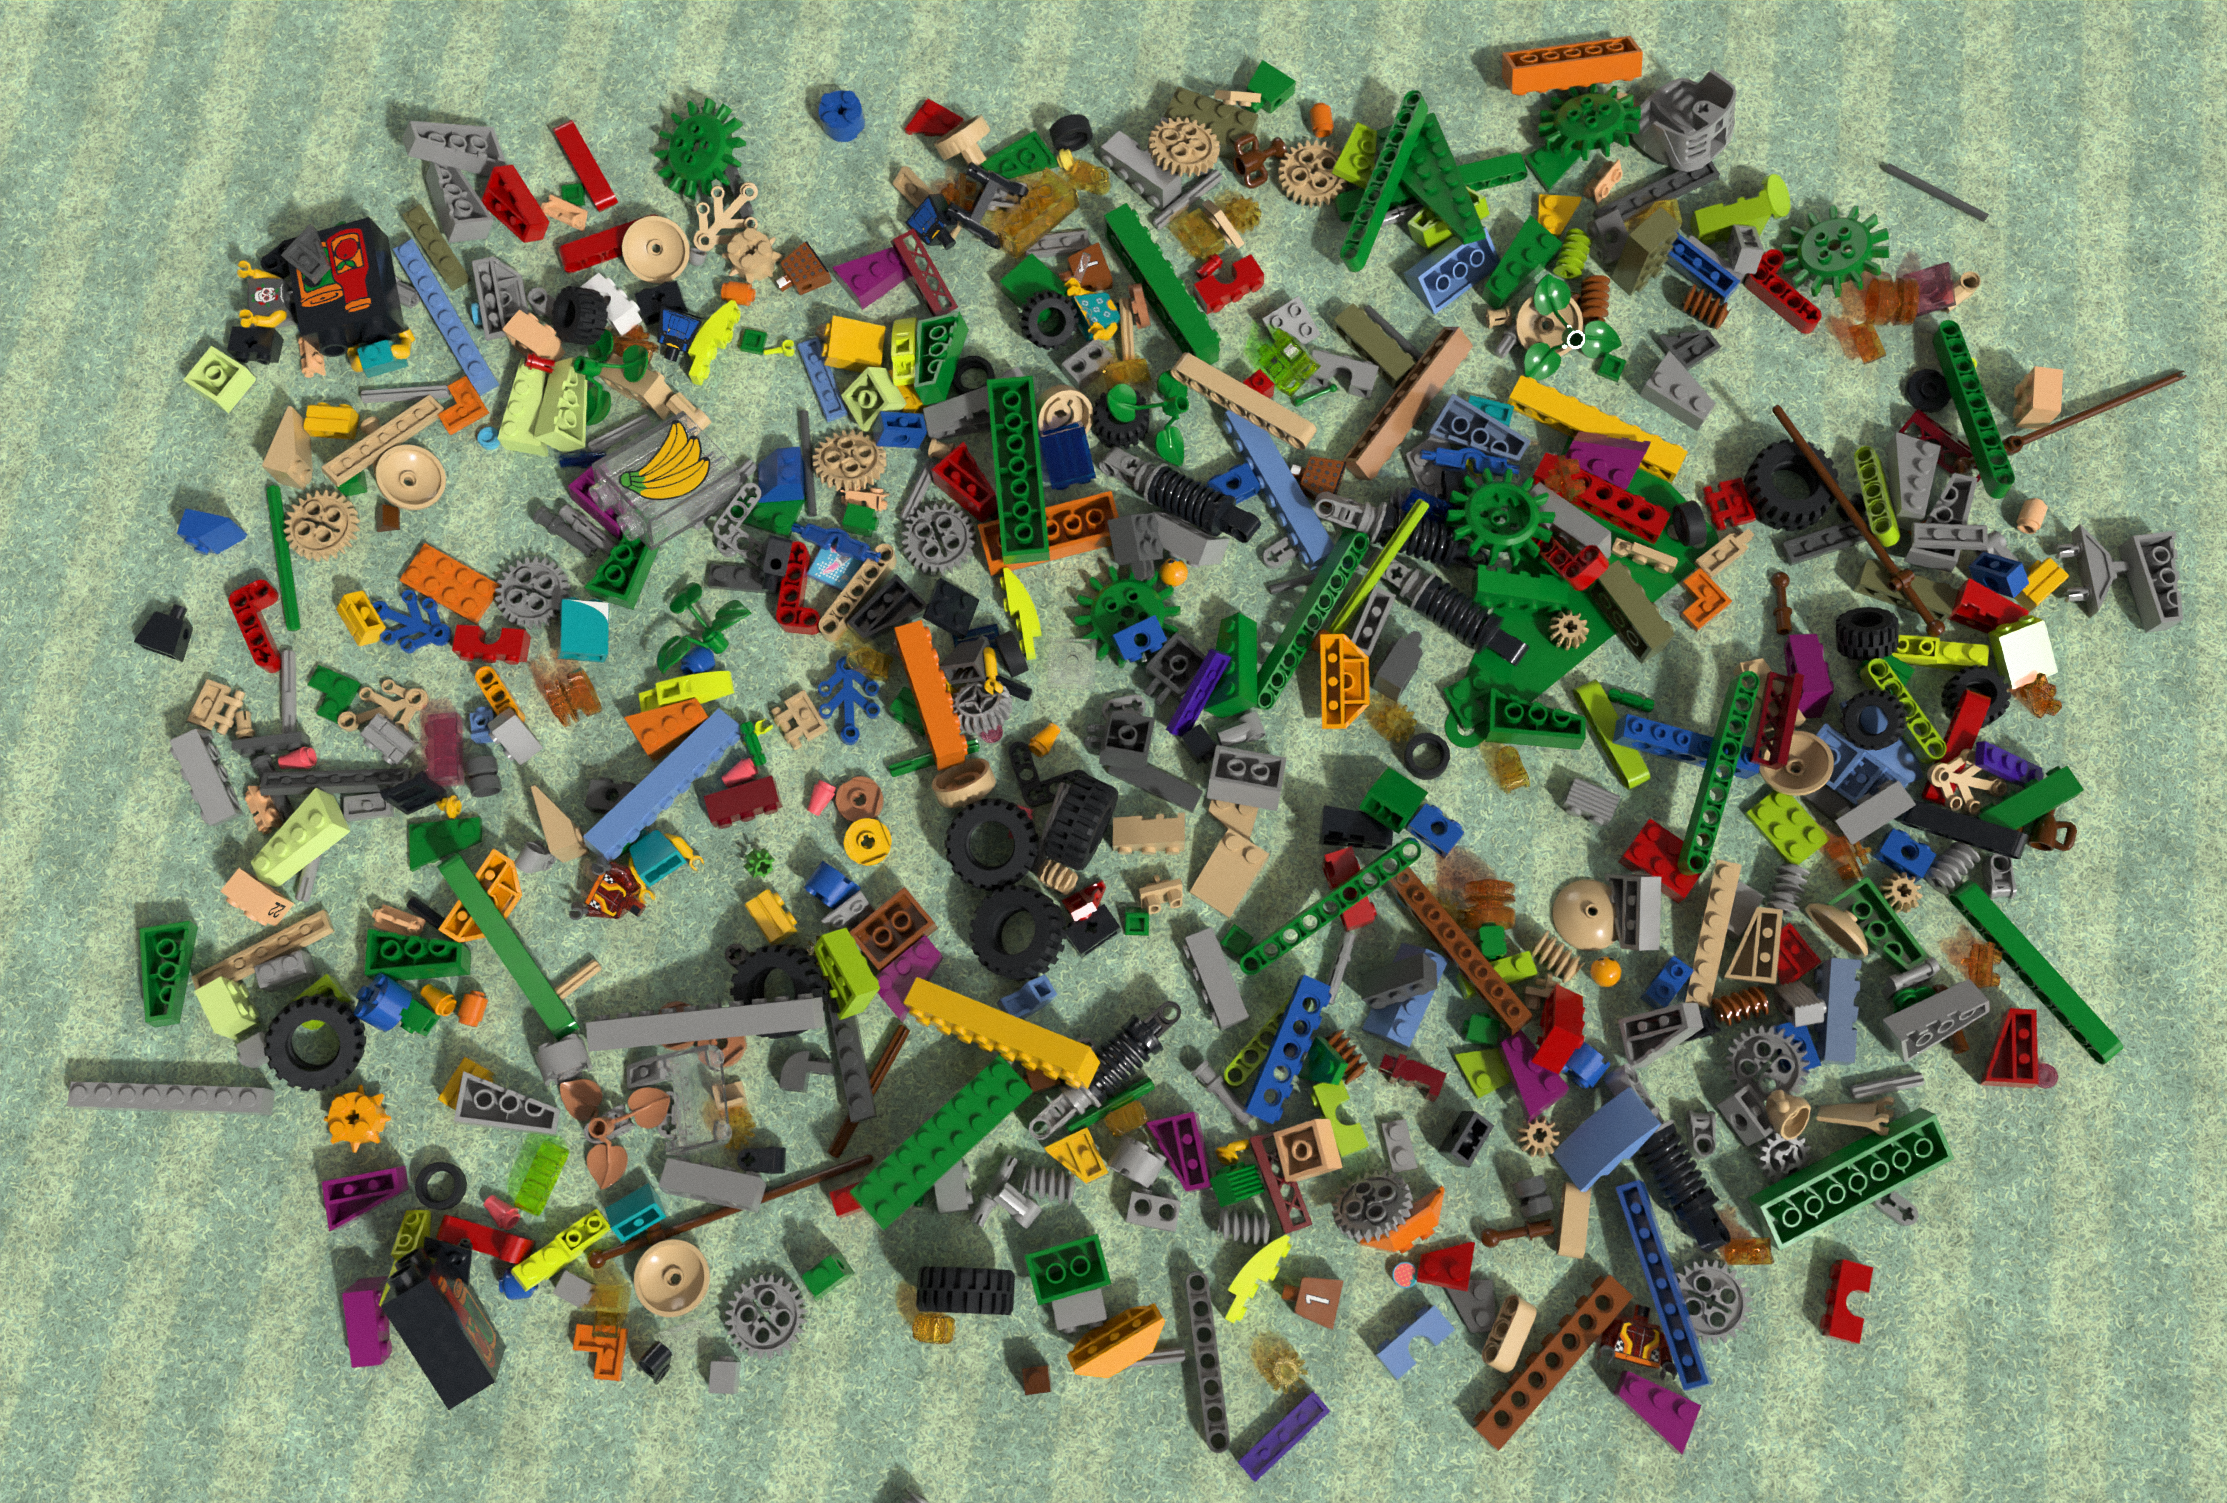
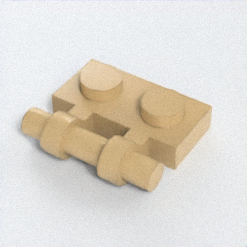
[187,679,245,736]
[771,690,829,750]

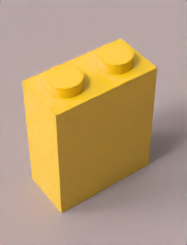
[821,315,886,373]

